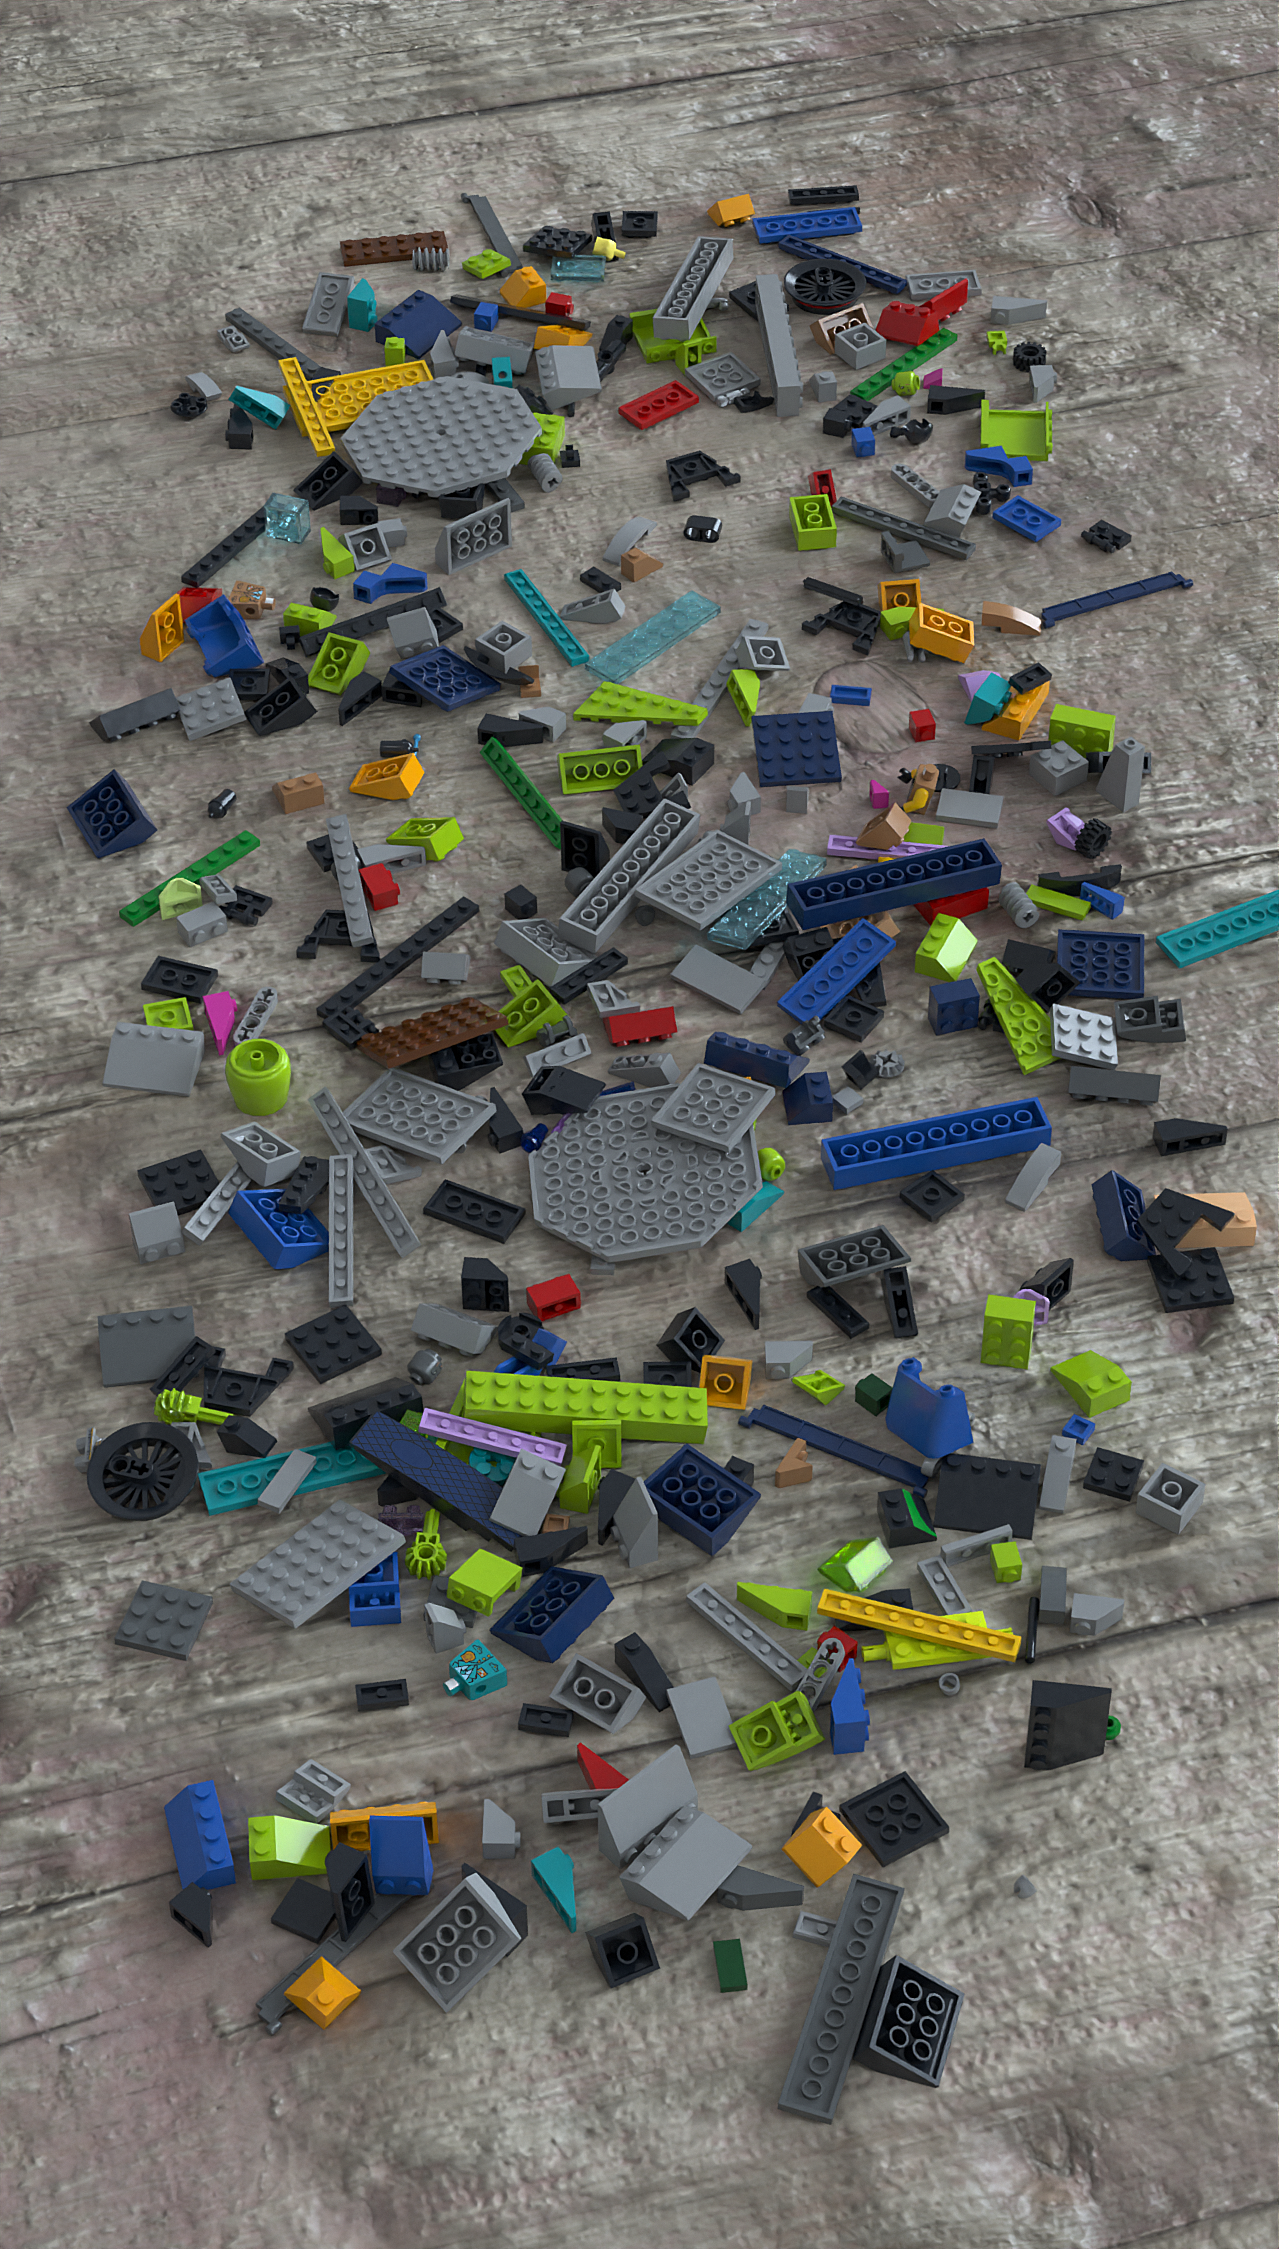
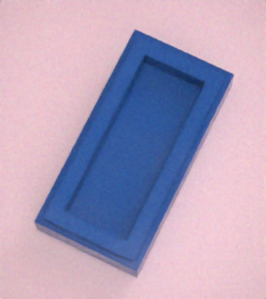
[830,685,872,706]

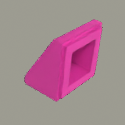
[923,368,943,389]
[869,780,889,809]

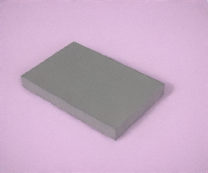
[936,788,1004,828]
[666,1677,738,1759]

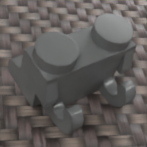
[536,1015,578,1048]
[783,1015,825,1056]

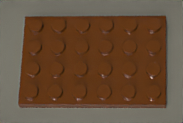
[356,997,509,1069]

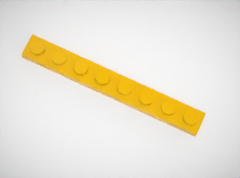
[278,357,335,457]
[817,1588,1021,1663]

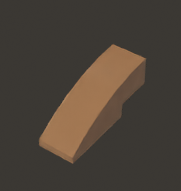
[981,601,1041,636]

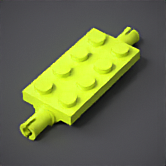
[861,1611,1013,1670]

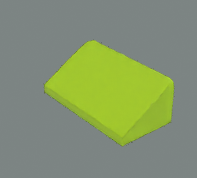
[903,822,945,845]

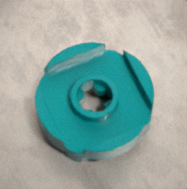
[468,1447,516,1486]

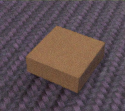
[542,1514,570,1534]

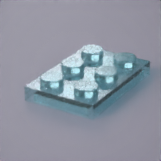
[551,255,606,282]

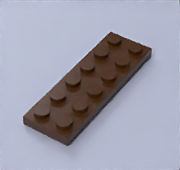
[340,231,448,267]

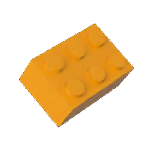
[909,603,974,663]

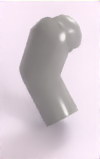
[706,298,729,311]

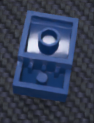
[349,1552,401,1627]

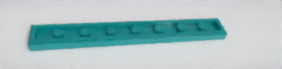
[504,569,590,667]

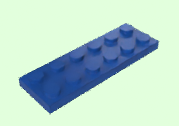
[752,207,862,244]
[777,918,896,1024]

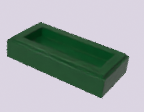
[713,1938,748,1993]

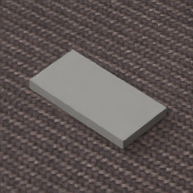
[905,270,982,301]
[302,272,355,337]
[670,944,766,1015]

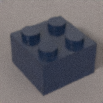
[928,978,980,1036]

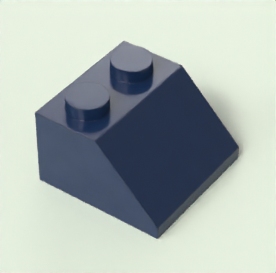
[782,1071,833,1125]

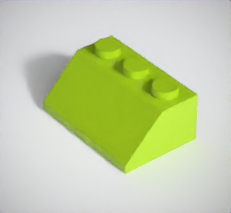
[915,913,978,982]

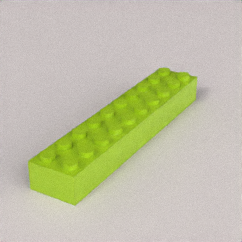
[463,1370,708,1444]

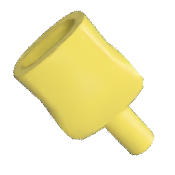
[592,236,626,261]

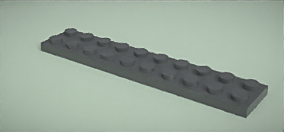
[778,1873,905,2125]

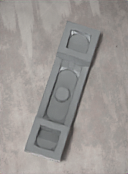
[603,517,657,567]

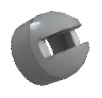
[939,1673,960,1696]
[1014,1874,1037,1899]

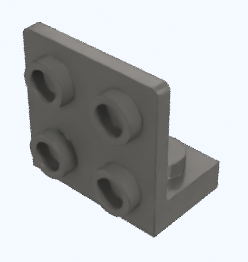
[881,531,930,573]

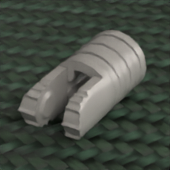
[903,631,925,662]

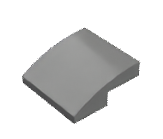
[275,1759,351,1824]

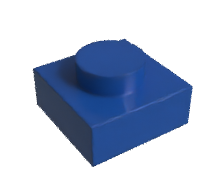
[1062,1414,1095,1445]

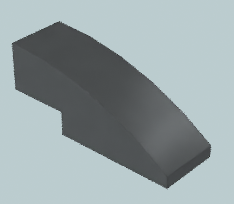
[1039,1566,1067,1624]

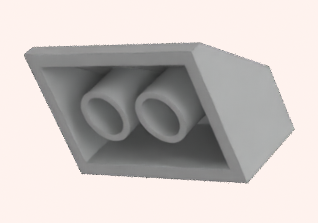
[923,484,981,538]
[411,1303,498,1357]
[549,1653,646,1734]

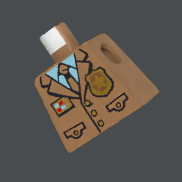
[228,580,276,619]

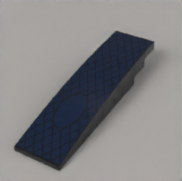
[348,1410,523,1552]

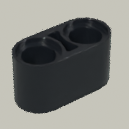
[683,515,723,543]

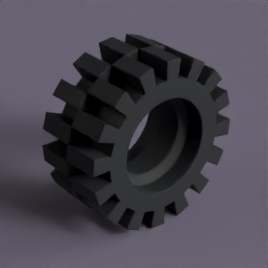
[1013,342,1047,373]
[1074,818,1112,859]

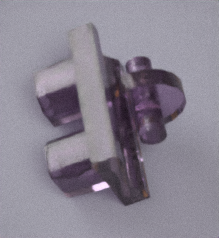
[378,1505,424,1536]

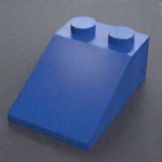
[369,1815,434,1895]

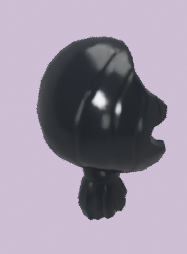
[890,418,933,444]

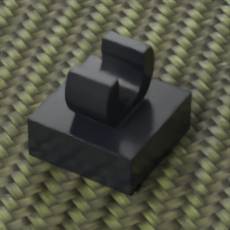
[560,444,580,468]
[279,625,300,650]

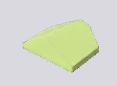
[158,878,203,920]

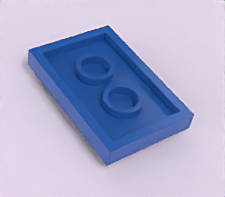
[992,495,1062,542]

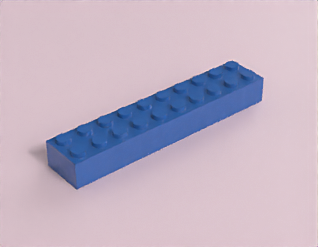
[821,1097,1052,1190]

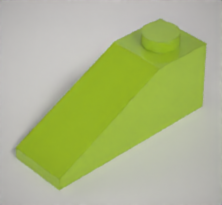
[320,527,355,579]
[726,669,760,727]

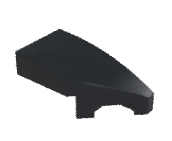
[733,391,774,413]

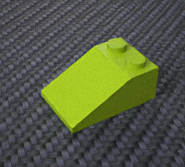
[308,632,370,695]
[385,817,464,862]
[495,979,567,1048]
[1050,1350,1132,1418]
[248,1815,331,1880]

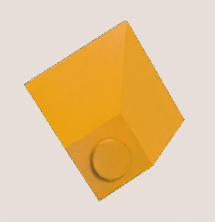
[284,1956,361,2030]

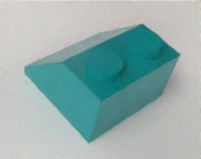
[347,278,378,332]
[964,672,1012,725]

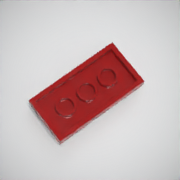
[618,380,699,430]

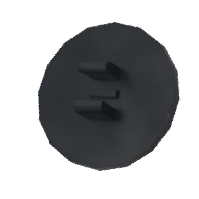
[933,764,960,793]

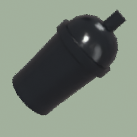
[380,739,419,758]
[208,789,237,818]

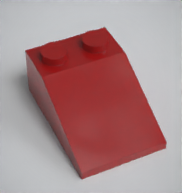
[177,587,222,623]

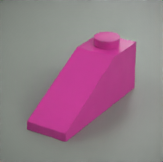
[203,991,237,1056]

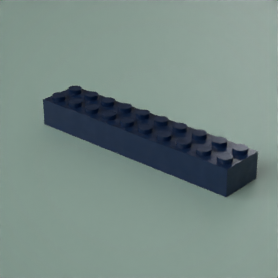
[786,838,1002,930]

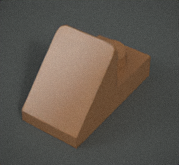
[518,665,541,698]
[775,1438,813,1488]

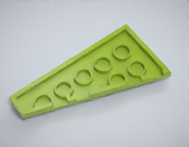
[573,681,708,726]
[976,957,1061,1075]

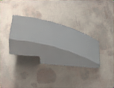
[1005,1143,1061,1212]

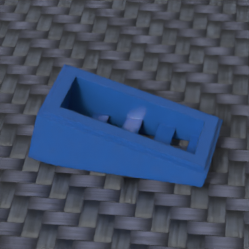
[1080,882,1125,920]

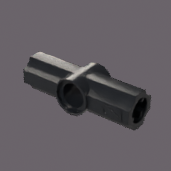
[596,339,626,382]

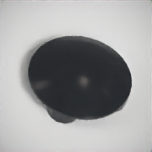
[170,393,208,417]

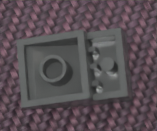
[1114,996,1186,1043]

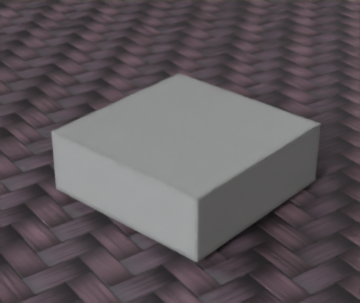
[832,1086,863,1114]

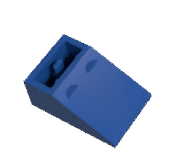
[829,1658,870,1755]

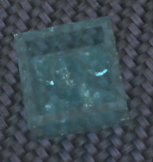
[264,493,311,545]

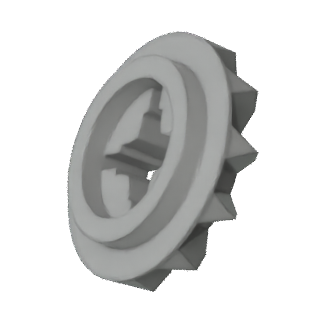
[869,1049,905,1077]

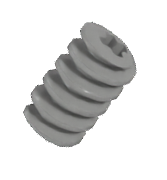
[412,247,450,271]
[528,453,562,493]
[998,882,1040,928]

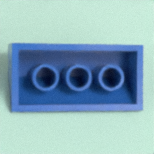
[164,1780,236,1890]

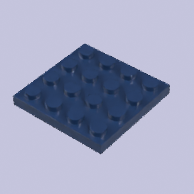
[389,645,501,712]
[751,711,842,787]
[1057,929,1145,999]

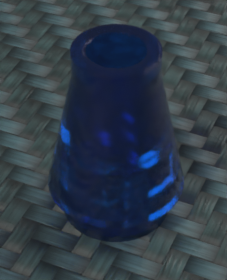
[520,1123,548,1153]

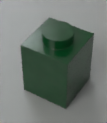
[855,1373,892,1417]

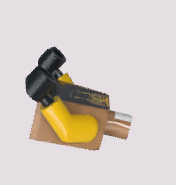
[897,764,939,815]

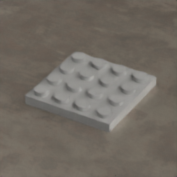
[651,1063,776,1153]

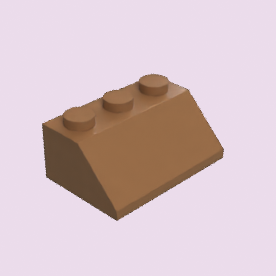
[809,303,874,355]

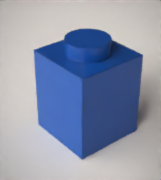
[474,302,498,332]
[851,427,875,458]

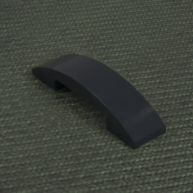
[464,646,534,685]
[1037,864,1122,897]

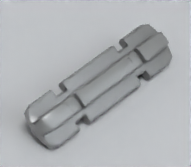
[716,387,750,407]

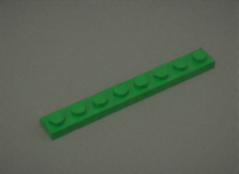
[850,328,958,401]
[480,737,563,849]
[119,830,260,927]

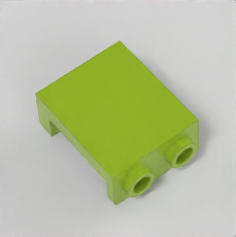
[447,1548,523,1616]

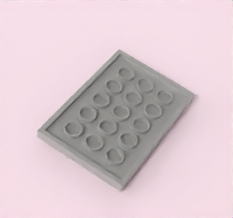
[635,830,782,931]
[343,1068,497,1164]
[230,1500,406,1629]

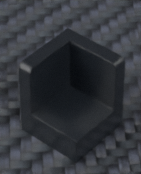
[841,1050,880,1090]

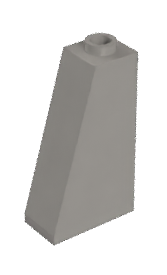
[1096,737,1145,813]

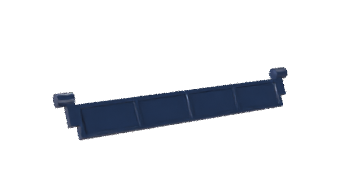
[1042,571,1193,629]
[738,1405,929,1499]

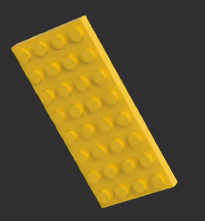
[283,360,434,437]

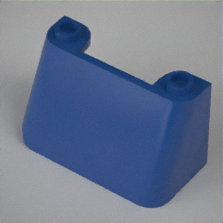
[185,594,264,677]
[885,1357,974,1459]

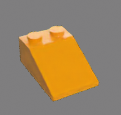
[534,325,593,350]
[140,593,184,662]
[349,753,425,800]

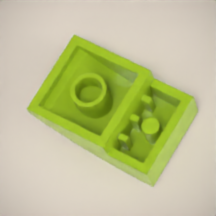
[728,1690,826,1771]

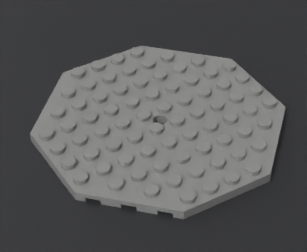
[341,376,542,497]
[528,1083,763,1263]

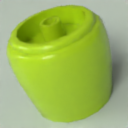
[225,1039,291,1116]

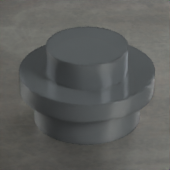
[635,905,655,926]

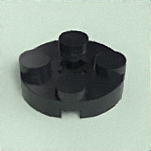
[498,1313,544,1347]

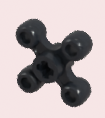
[973,472,1011,515]

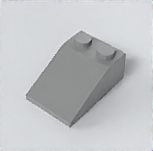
[221,1122,301,1187]
[489,1449,566,1536]
[610,1477,658,1568]

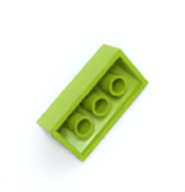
[557,745,643,795]

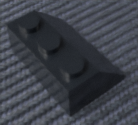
[325,1842,375,1942]

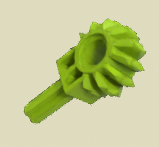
[154,1388,234,1425]
[405,1509,447,1580]

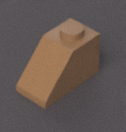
[621,547,663,582]

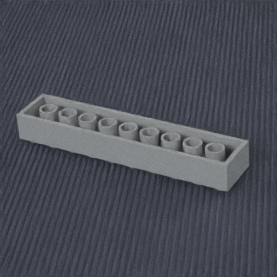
[653,236,733,341]
[755,274,803,417]
[558,798,700,954]

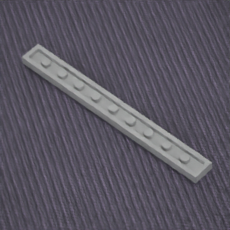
[671,619,768,739]
[308,1086,421,1258]

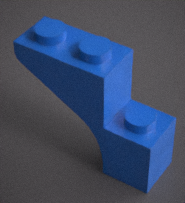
[964,446,1033,487]
[353,563,428,604]
[493,1328,567,1376]

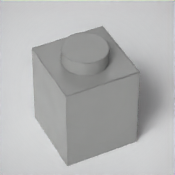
[378,518,407,547]

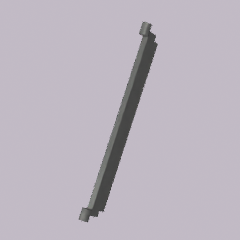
[461,193,523,278]
[256,1881,434,2036]

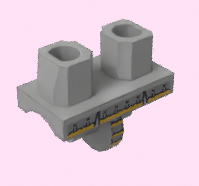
[75,1427,106,1473]

